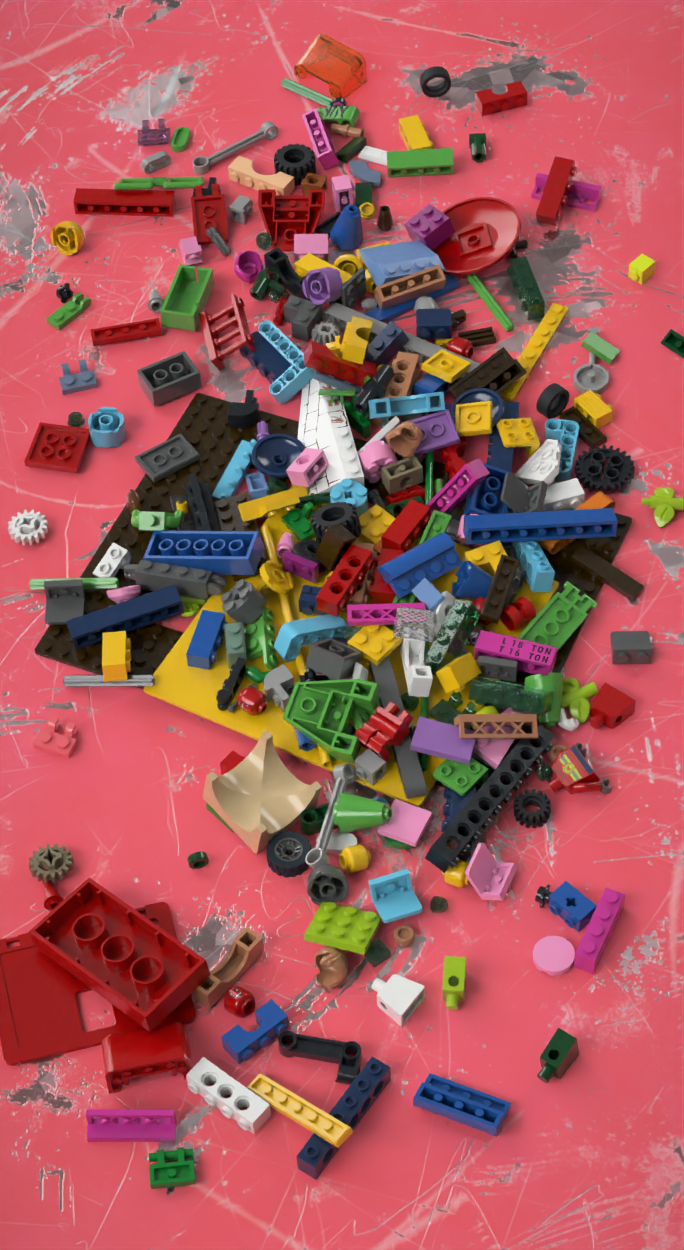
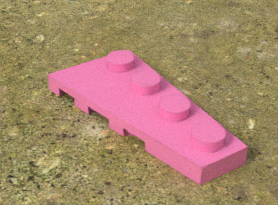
[473,701,531,769]

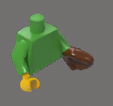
[126,489,188,532]

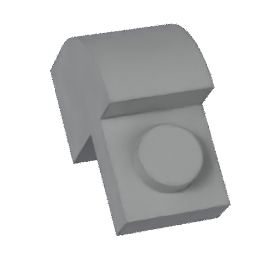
[264,664,294,712]

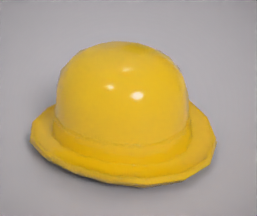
[333,254,363,276]

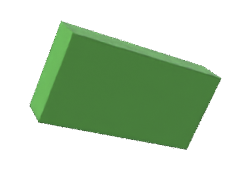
[581,332,620,365]

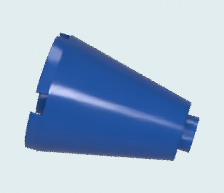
[330,205,363,251]
[452,561,493,600]

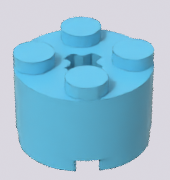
[88,407,126,448]
[330,479,368,517]

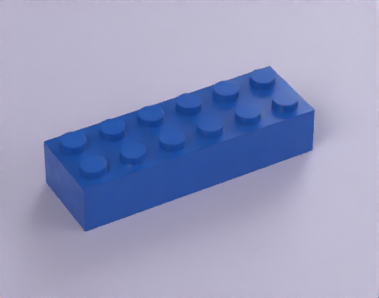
[143,531,264,575]

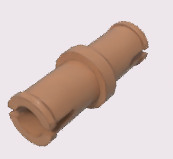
[331,123,364,138]

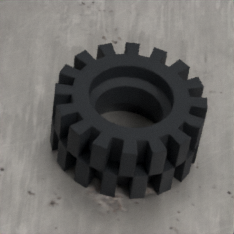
[514,789,551,828]

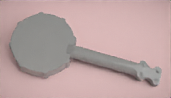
[573,328,609,394]

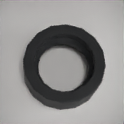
[420,66,451,98]
[536,383,570,419]

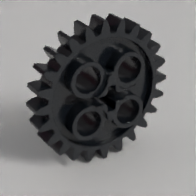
[575,445,635,495]

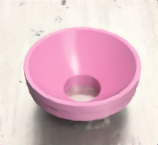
[106,585,141,604]

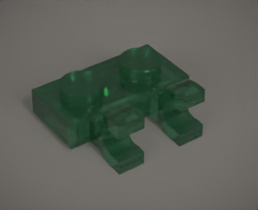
[429,692,477,729]

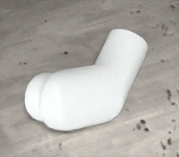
[558,708,579,731]

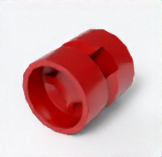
[500,597,536,632]

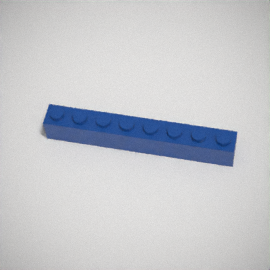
[463,508,618,544]

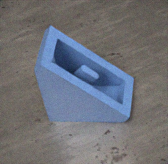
[412,578,445,612]

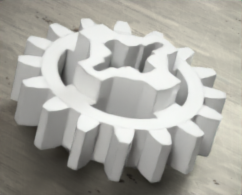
[8,510,49,545]

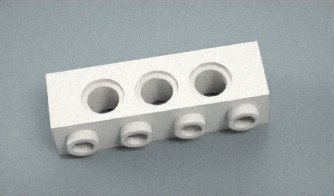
[186,1057,271,1134]

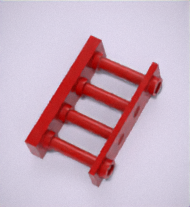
[198,293,255,371]

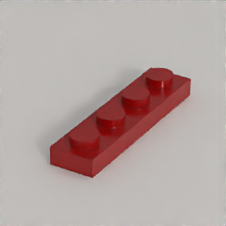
[90,318,162,346]

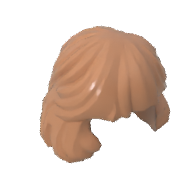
[385,421,423,459]
[314,946,348,990]

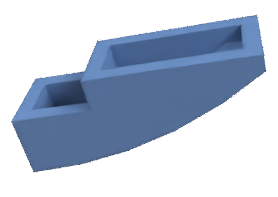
[245,472,269,520]

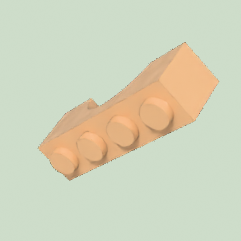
[228,156,295,196]

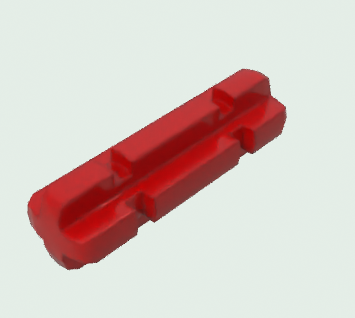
[273,298,288,326]

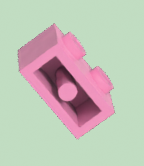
[332,175,355,213]
[294,234,328,260]

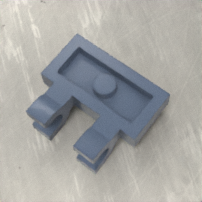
[59,359,98,395]

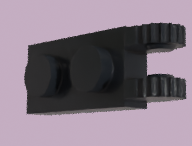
[216,657,246,711]

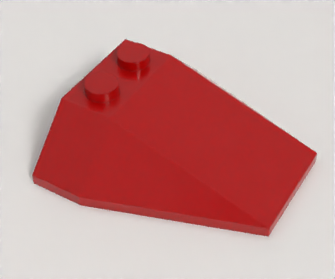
[258,189,326,251]

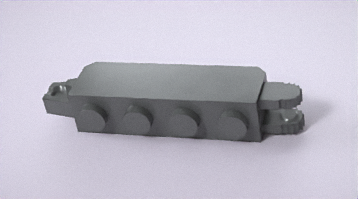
[124,560,227,600]

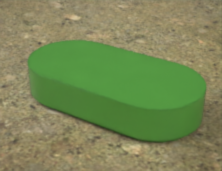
[171,127,191,152]

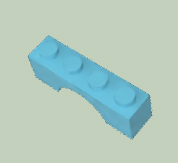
[368,392,445,419]

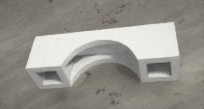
[400,628,433,697]

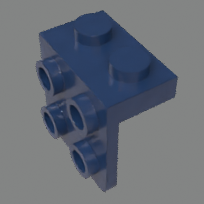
[416,309,452,339]

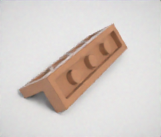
[454,714,538,739]

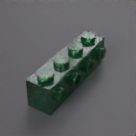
[507,256,545,321]
[423,599,480,676]
[468,677,554,716]

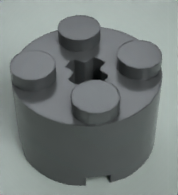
[221,579,267,625]

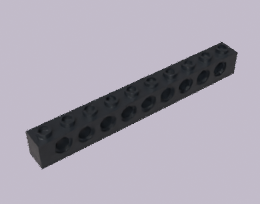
[425,723,555,873]

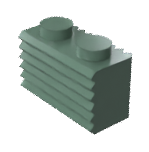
[224,622,247,668]

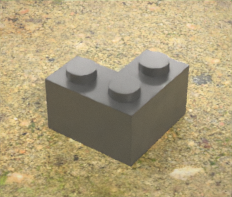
[284,295,323,342]

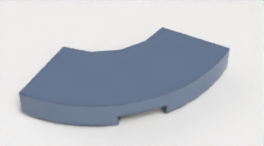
[349,160,381,187]

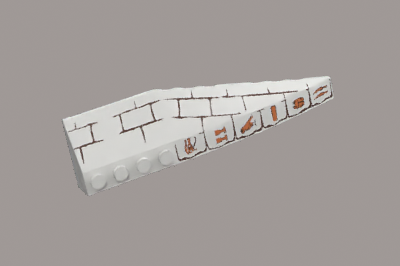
[297,348,364,496]

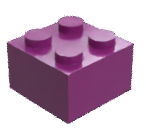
[404,203,455,250]

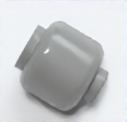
[414,296,439,312]

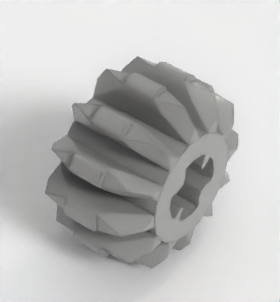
[312,321,341,346]

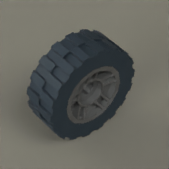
[266,831,311,877]

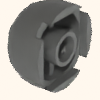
[307,864,348,906]

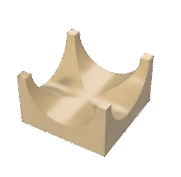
[203,730,322,855]

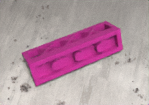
[531,173,601,212]
[347,602,427,626]
[86,1109,177,1142]

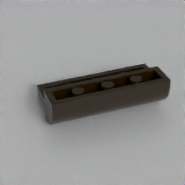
[447,347,527,400]

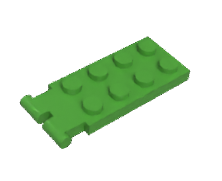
[518,581,598,652]

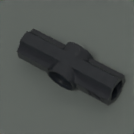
[354,364,395,414]

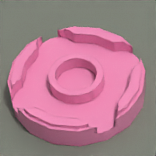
[533,935,575,976]

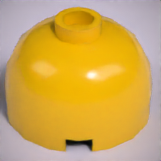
[50,221,85,255]

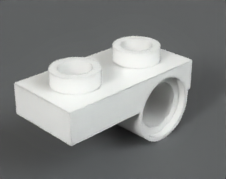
[93,542,131,578]

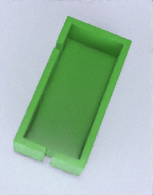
[160,264,214,331]

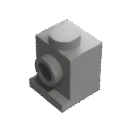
[229,195,253,225]

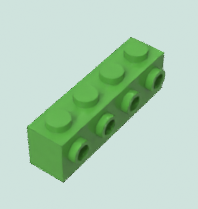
[387,148,454,178]

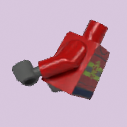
[548,743,612,794]

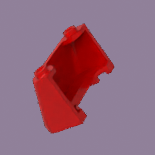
[101,1022,193,1094]

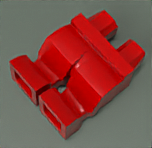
[353,701,413,763]

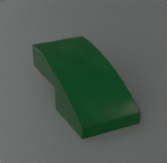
[355,182,372,207]

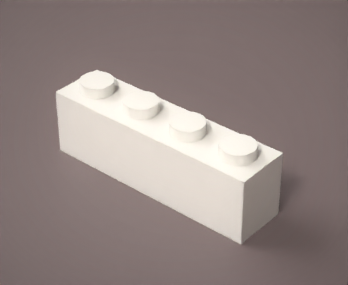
[507,478,585,513]

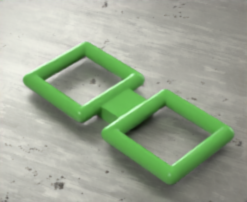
[114,177,205,190]

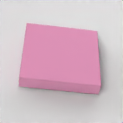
[378,799,432,847]

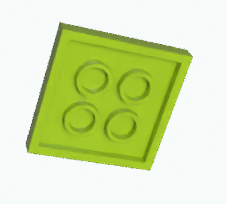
[304,901,382,955]

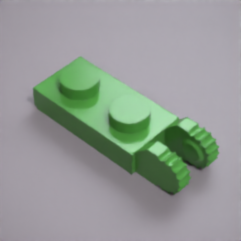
[46,293,92,330]

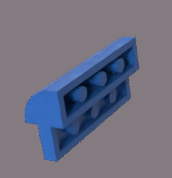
[377,532,463,599]
[413,1073,511,1137]

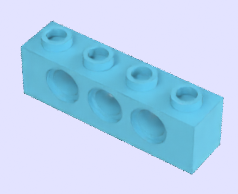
[512,541,555,592]

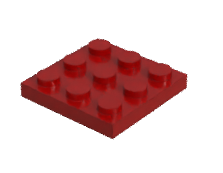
[24,422,91,473]

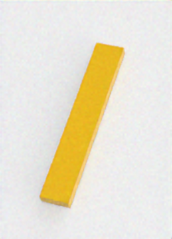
[246,1073,353,1148]

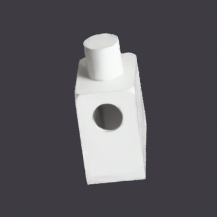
[371,974,425,1027]

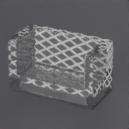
[393,607,437,642]

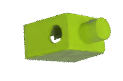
[442,956,467,1011]

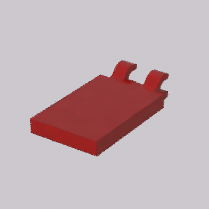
[191,184,229,245]

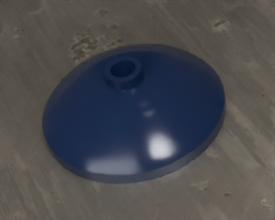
[450,388,504,427]
[252,434,305,478]

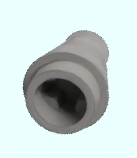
[148,289,164,313]

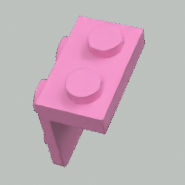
[465,843,517,901]

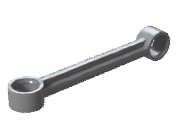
[192,121,279,175]
[305,763,355,870]

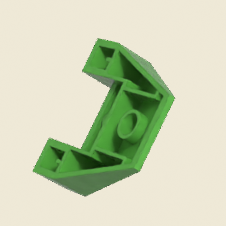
[283,679,381,764]

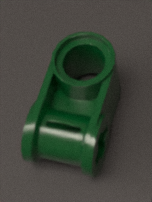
[300,803,338,835]

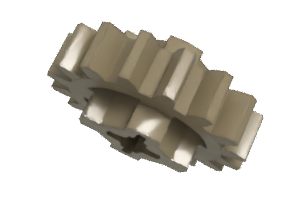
[29,843,74,884]

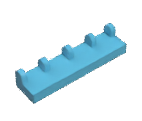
[212,439,257,501]

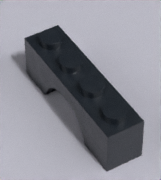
[264,247,311,301]

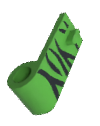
[317,106,360,127]

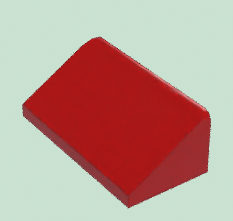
[385,485,425,513]

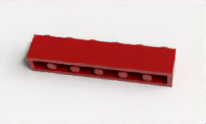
[73,188,176,217]

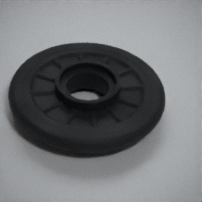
[293,540,323,565]

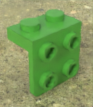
[433,758,488,796]

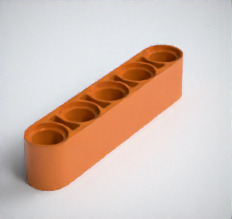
[537,491,616,555]

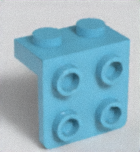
[368,869,423,923]

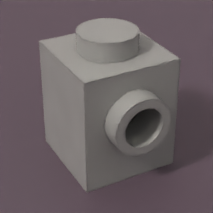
[355,749,387,786]

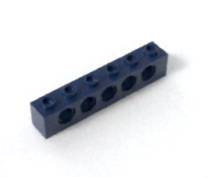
[296,1057,391,1179]

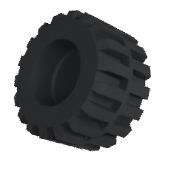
[274,143,316,186]
[311,502,362,545]

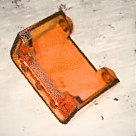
[294,33,367,99]

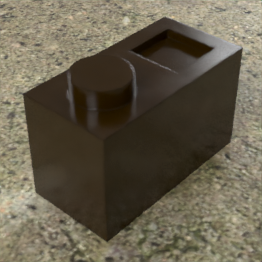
[314,523,356,570]

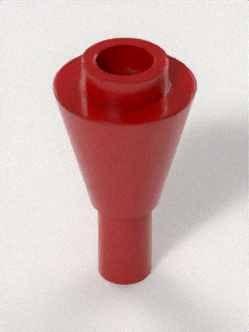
[42,879,64,911]

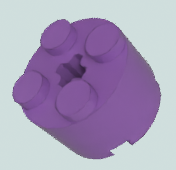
[302,267,343,305]

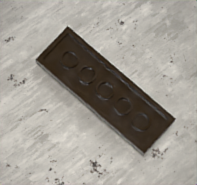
[213,491,267,582]

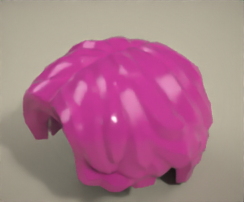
[234,250,264,283]

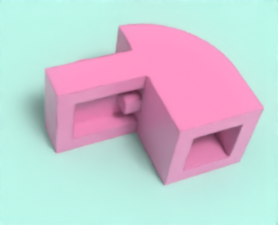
[179,236,203,265]

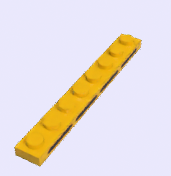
[499,303,569,402]

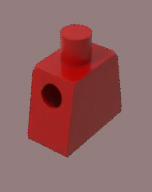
[589,682,636,729]

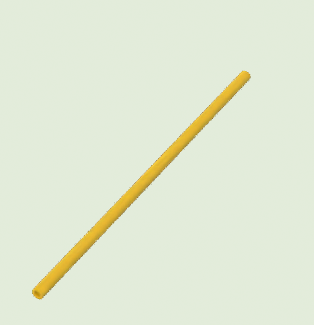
[261,526,332,768]

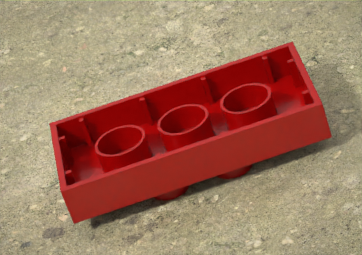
[29,877,210,1032]

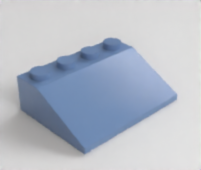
[359,240,445,286]

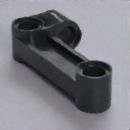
[278,1030,362,1085]

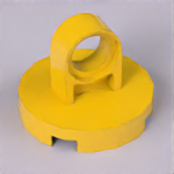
[257,560,294,597]

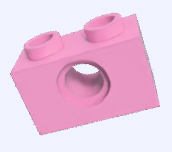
[286,448,329,487]

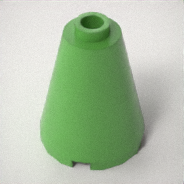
[525,673,564,728]
[333,792,393,833]

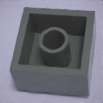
[305,638,363,680]

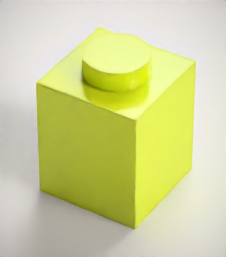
[628,254,656,285]

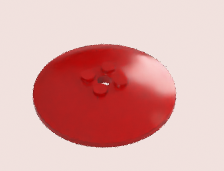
[432,197,521,276]

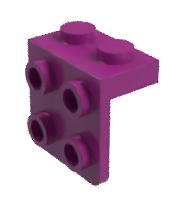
[281,550,327,584]

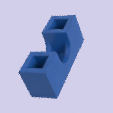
[221,999,289,1064]

